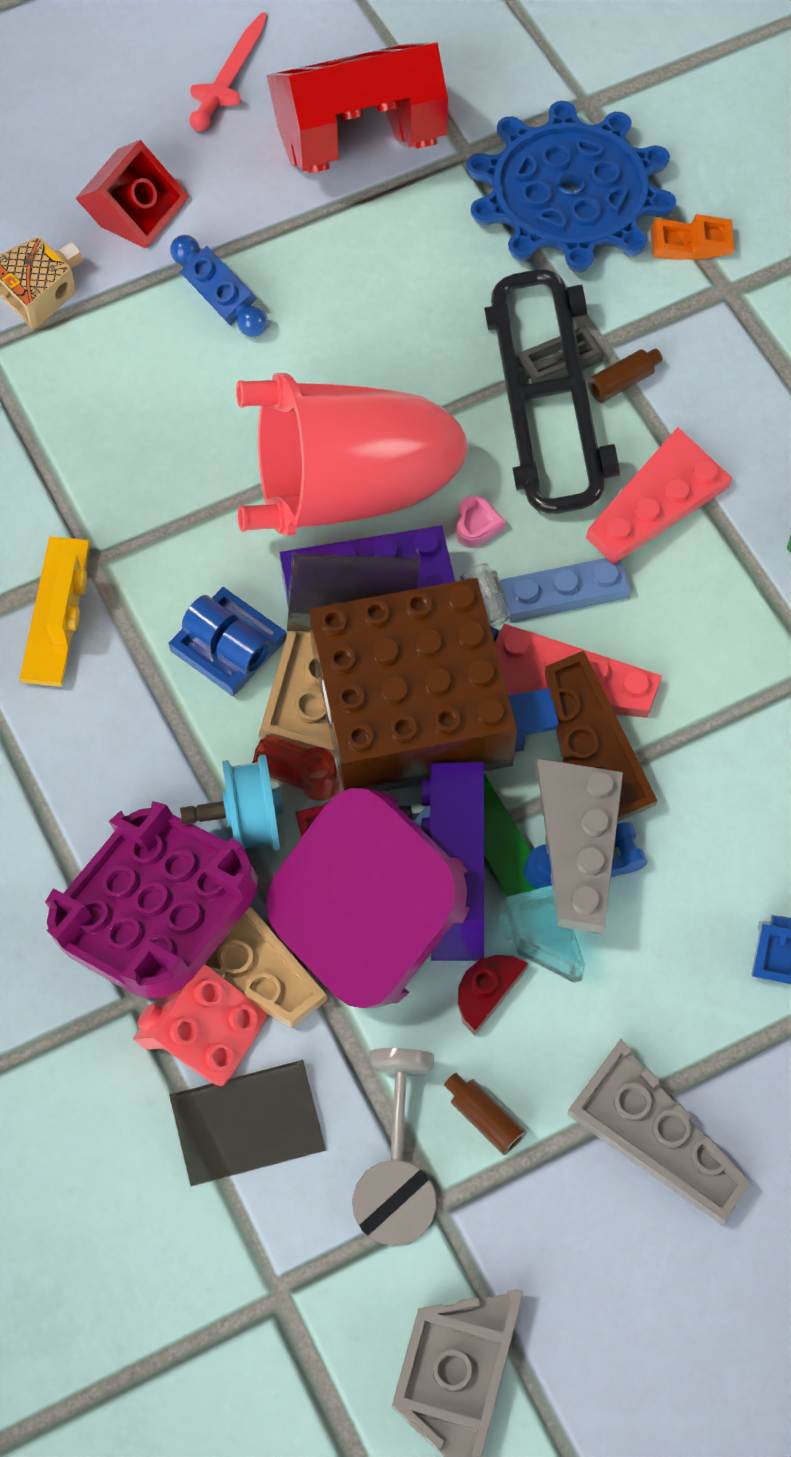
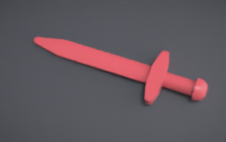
[189,12,266,132]

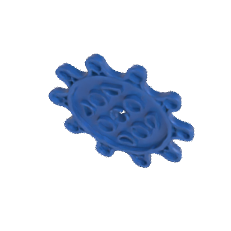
[467,101,676,273]

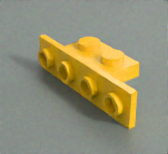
[20,536,90,687]

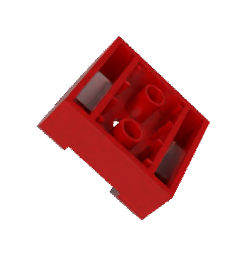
[266,42,448,173]

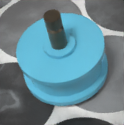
[180,754,284,851]

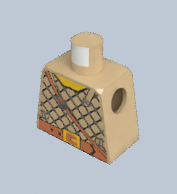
[0,238,83,330]

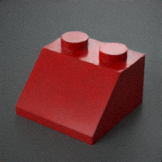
[75,140,189,248]

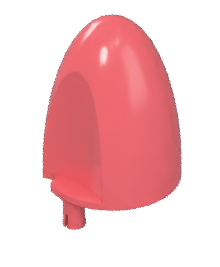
[236,373,468,536]

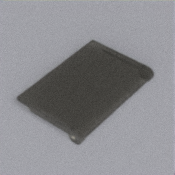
[287,553,420,632]
[169,1059,326,1186]

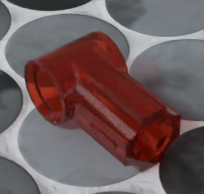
[252,735,339,801]

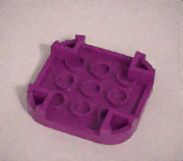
[266,788,471,1008]
[45,801,258,998]

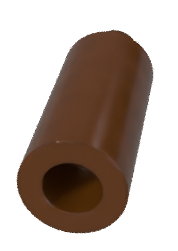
[587,348,663,403]
[444,1072,527,1156]

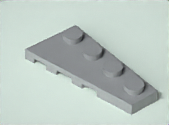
[535,759,623,934]
[567,1039,751,1225]

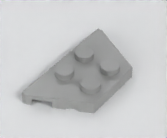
[392,1289,523,1457]

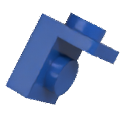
[751,915,791,984]

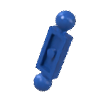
[170,235,268,337]

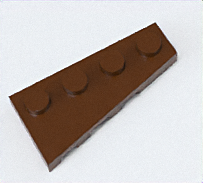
[544,651,658,822]

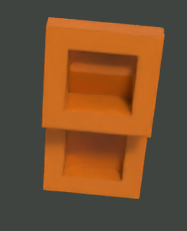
[650,214,734,260]

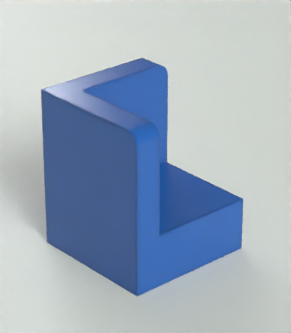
[508,688,559,752]

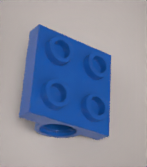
[169,587,287,696]

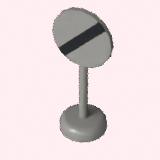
[352,1048,437,1246]

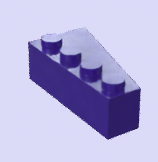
[279,525,455,613]
[421,763,484,961]

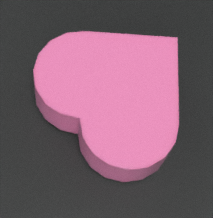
[456,496,506,548]

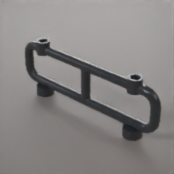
[484,269,620,514]

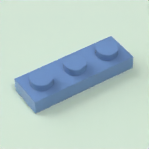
[500,558,630,622]

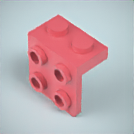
[133,964,267,1086]

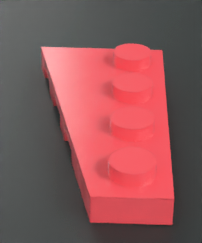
[586,427,732,564]
[495,623,662,718]

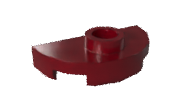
[457,955,529,1036]

